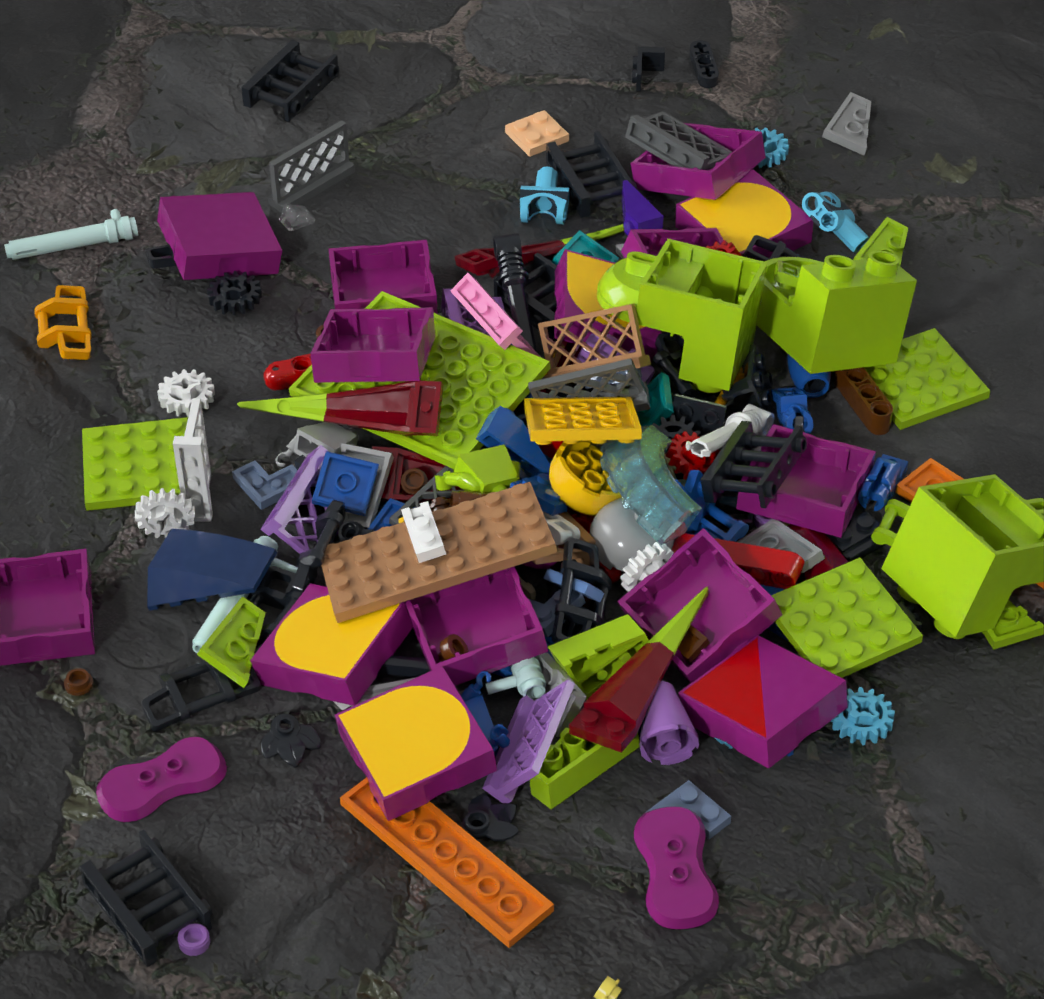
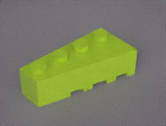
[530,713,639,809]

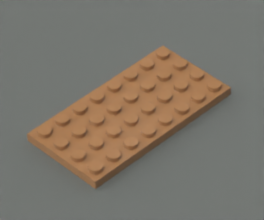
[321,482,558,623]

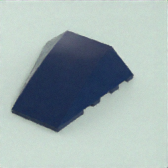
[147,529,277,611]

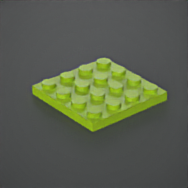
[864,328,990,430]
[82,417,188,511]
[771,558,923,678]

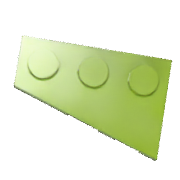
[853,217,908,266]
[197,596,265,688]
[983,600,1044,650]

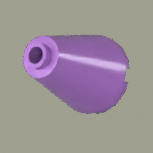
[639,681,699,765]

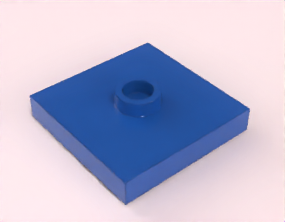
[312,451,379,516]

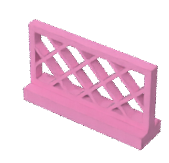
[451,273,542,358]

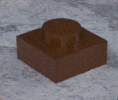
[678,625,710,664]

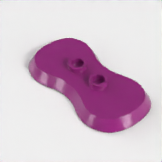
[96,737,227,822]
[634,807,719,929]

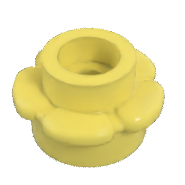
[594,976,622,999]

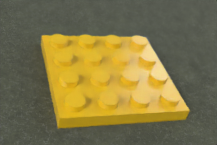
[524,397,642,445]

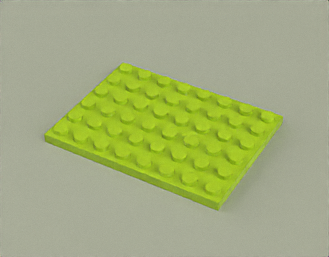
[289,291,551,469]

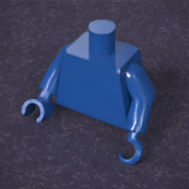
[460,671,510,756]

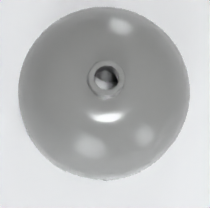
[590,496,674,572]

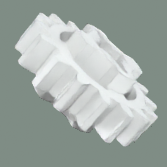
[157,369,215,417]
[135,488,195,538]
[620,542,674,592]

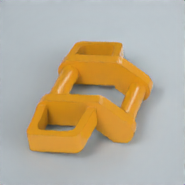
[34,285,92,360]

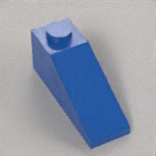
[476,406,550,477]

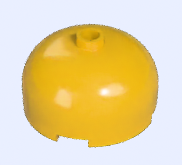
[549,440,633,516]

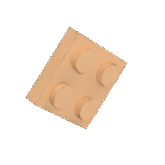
[505,110,569,157]

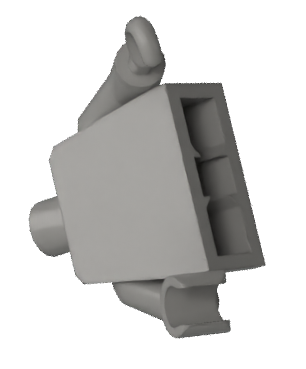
[276,422,359,467]

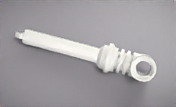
[685,404,774,458]

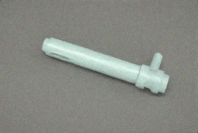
[4,209,138,260]
[192,536,298,653]
[485,657,546,700]

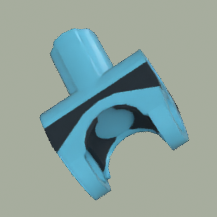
[520,166,569,225]
[802,191,869,253]

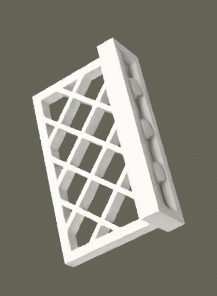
[173,398,213,522]

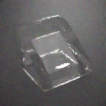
[279,204,315,231]

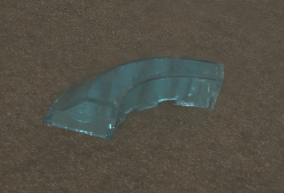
[600,425,702,545]

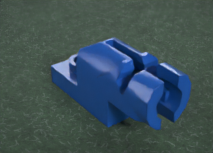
[858,454,908,511]

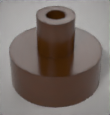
[438,634,469,662]

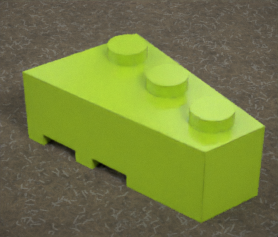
[548,614,649,700]

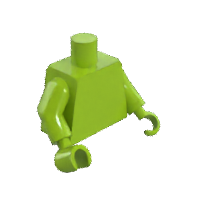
[435,445,521,494]

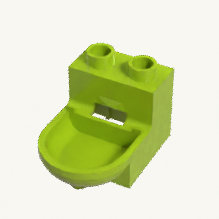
[597,239,768,393]
[757,250,917,374]
[881,474,1044,639]

